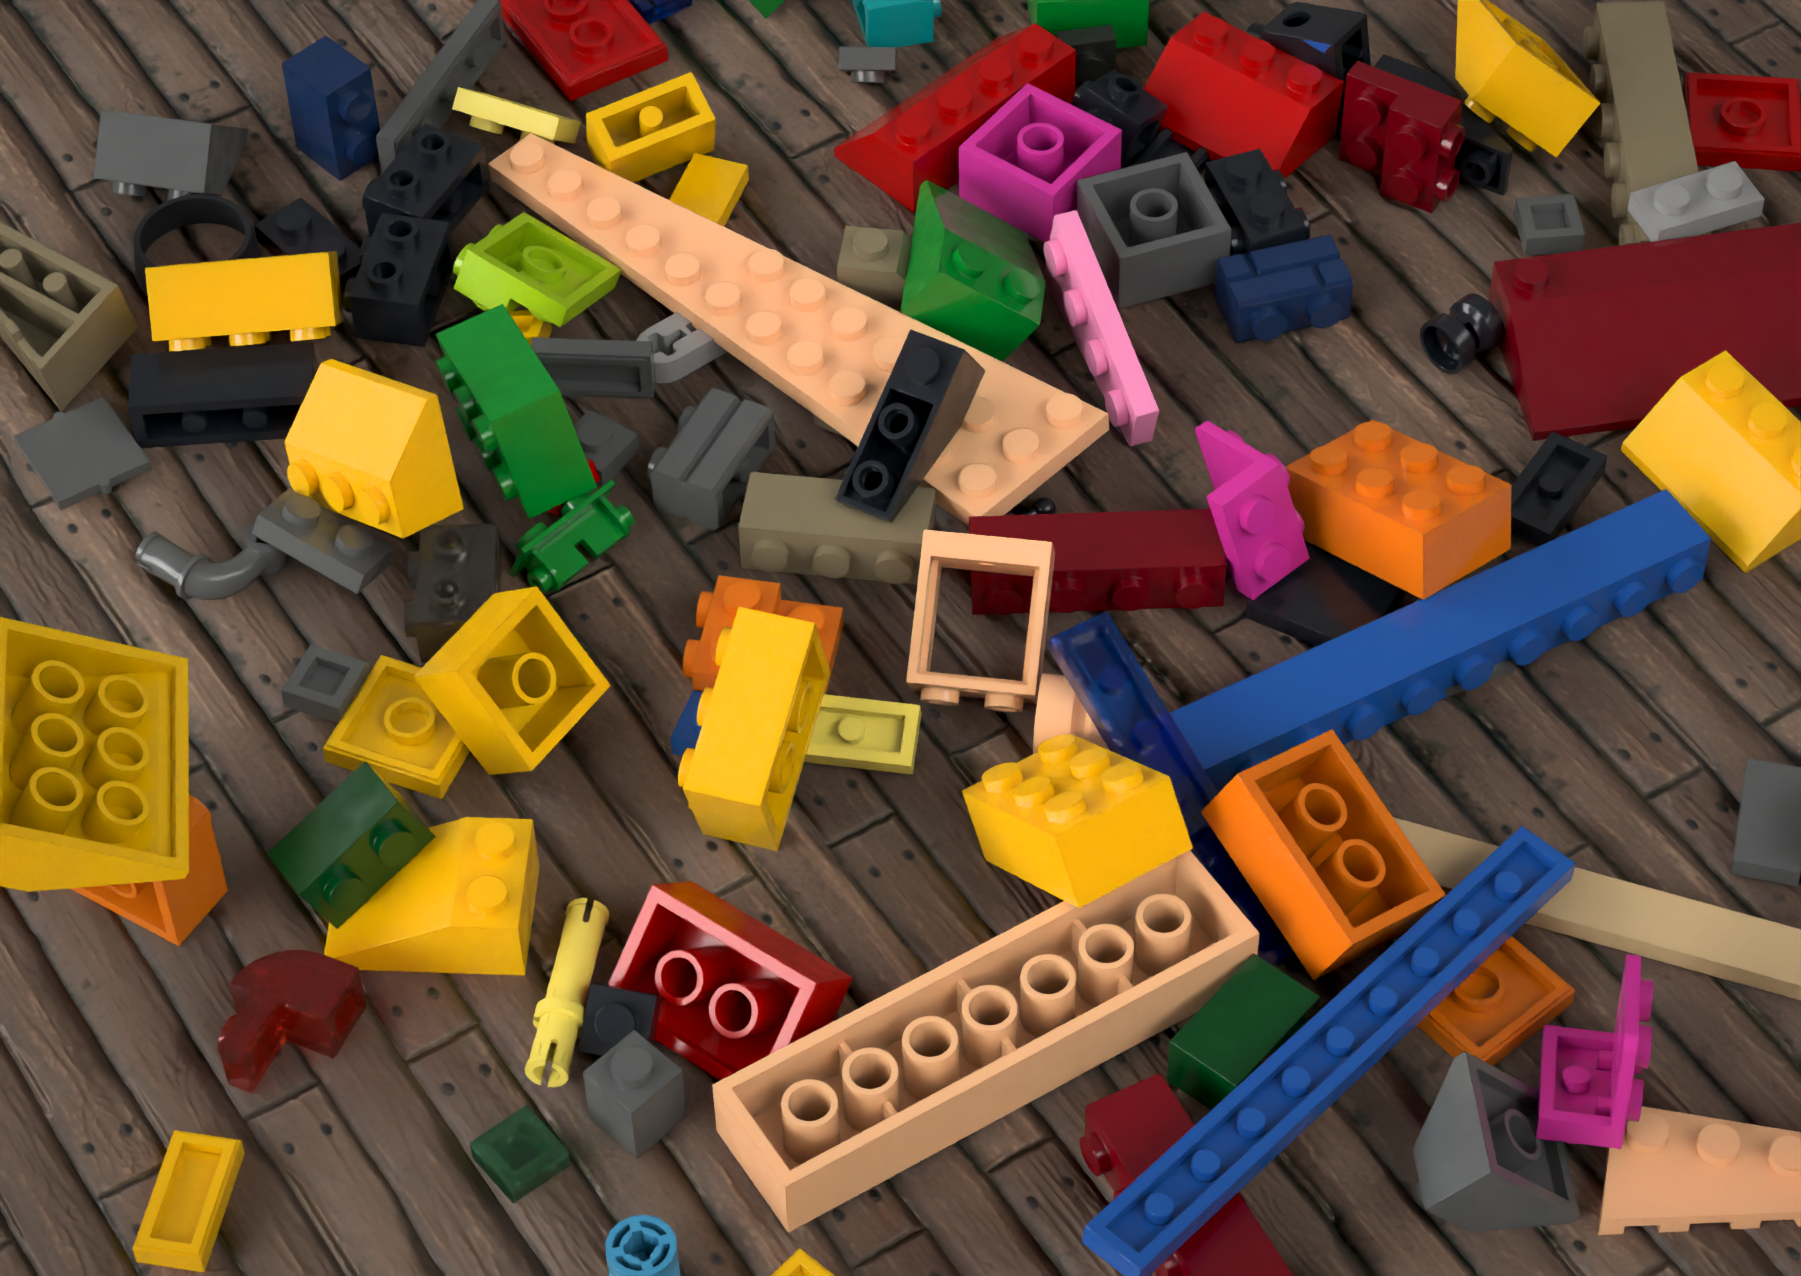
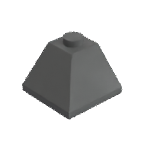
[1413,1051,1581,1232]

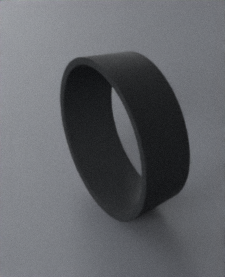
[134,194,263,296]

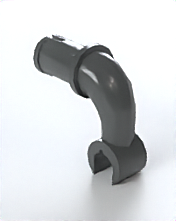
[136,523,289,600]

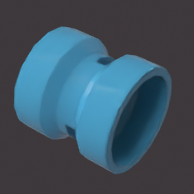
[605,1215,680,1276]

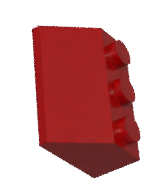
[1143,11,1344,179]
[608,881,853,1080]

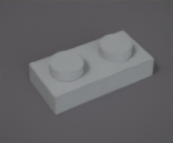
[1628,161,1764,242]

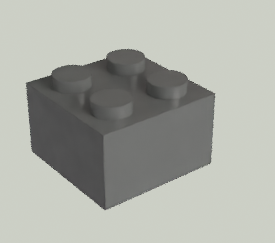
[1077,152,1231,309]

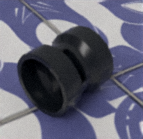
[1420,293,1505,375]

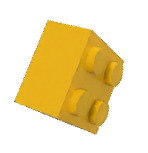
[414,586,611,775]

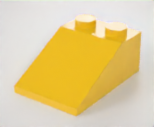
[1455,0,1600,158]
[323,817,540,976]

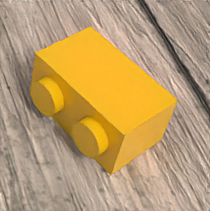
[586,72,716,183]

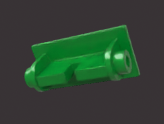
[509,479,634,594]

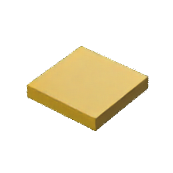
[323,655,470,799]

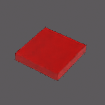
[1682,72,1801,172]

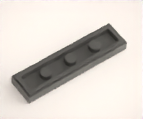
[376,0,506,173]

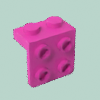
[1195,421,1310,600]
[1536,954,1654,1149]

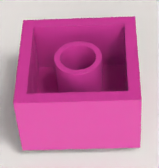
[959,83,1122,242]

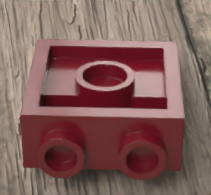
[1339,61,1465,214]

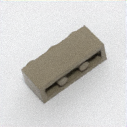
[738,472,936,585]

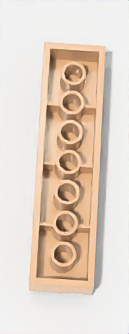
[712,850,1260,1233]

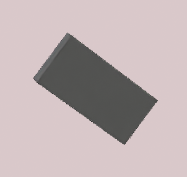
[531,337,656,398]
[1730,758,1801,886]

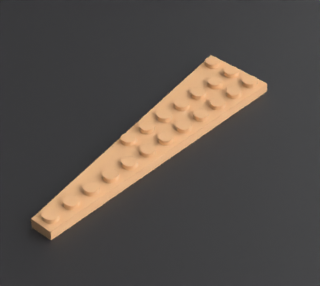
[488,133,1109,527]

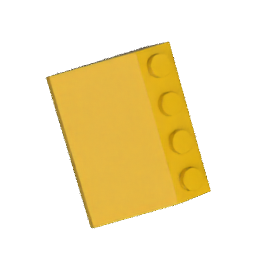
[0,617,189,892]

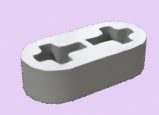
[636,312,727,383]

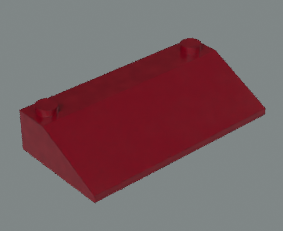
[1489,223,1801,441]

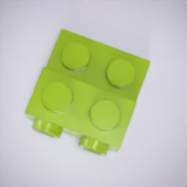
[453,212,622,328]

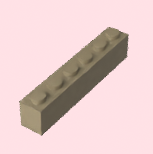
[1583,1,1711,246]

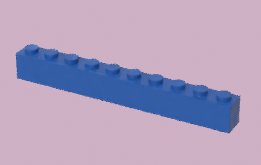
[1126,489,1711,818]

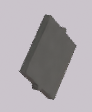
[13,396,152,510]

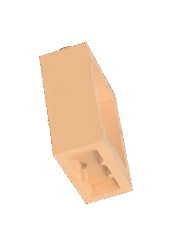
[906,530,1055,712]

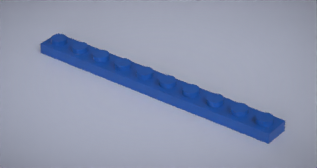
[1082,826,1576,1276]

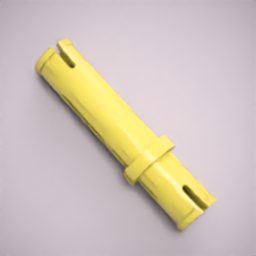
[525,898,610,1088]

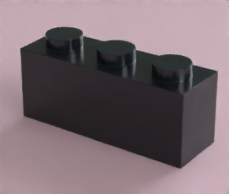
[128,342,318,448]

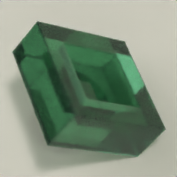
[470,1105,570,1204]

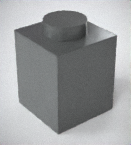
[583,1030,687,1159]

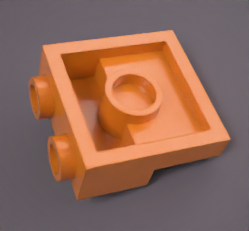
[683,575,844,694]

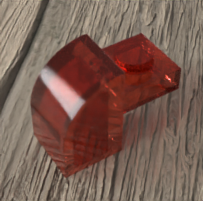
[218,950,367,1093]

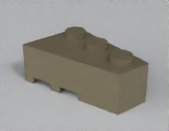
[0,222,138,412]

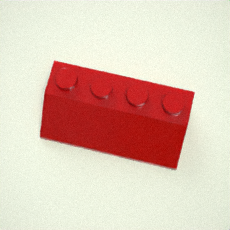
[834,23,1076,212]

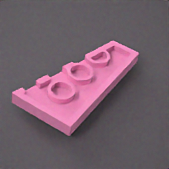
[1043,210,1159,447]

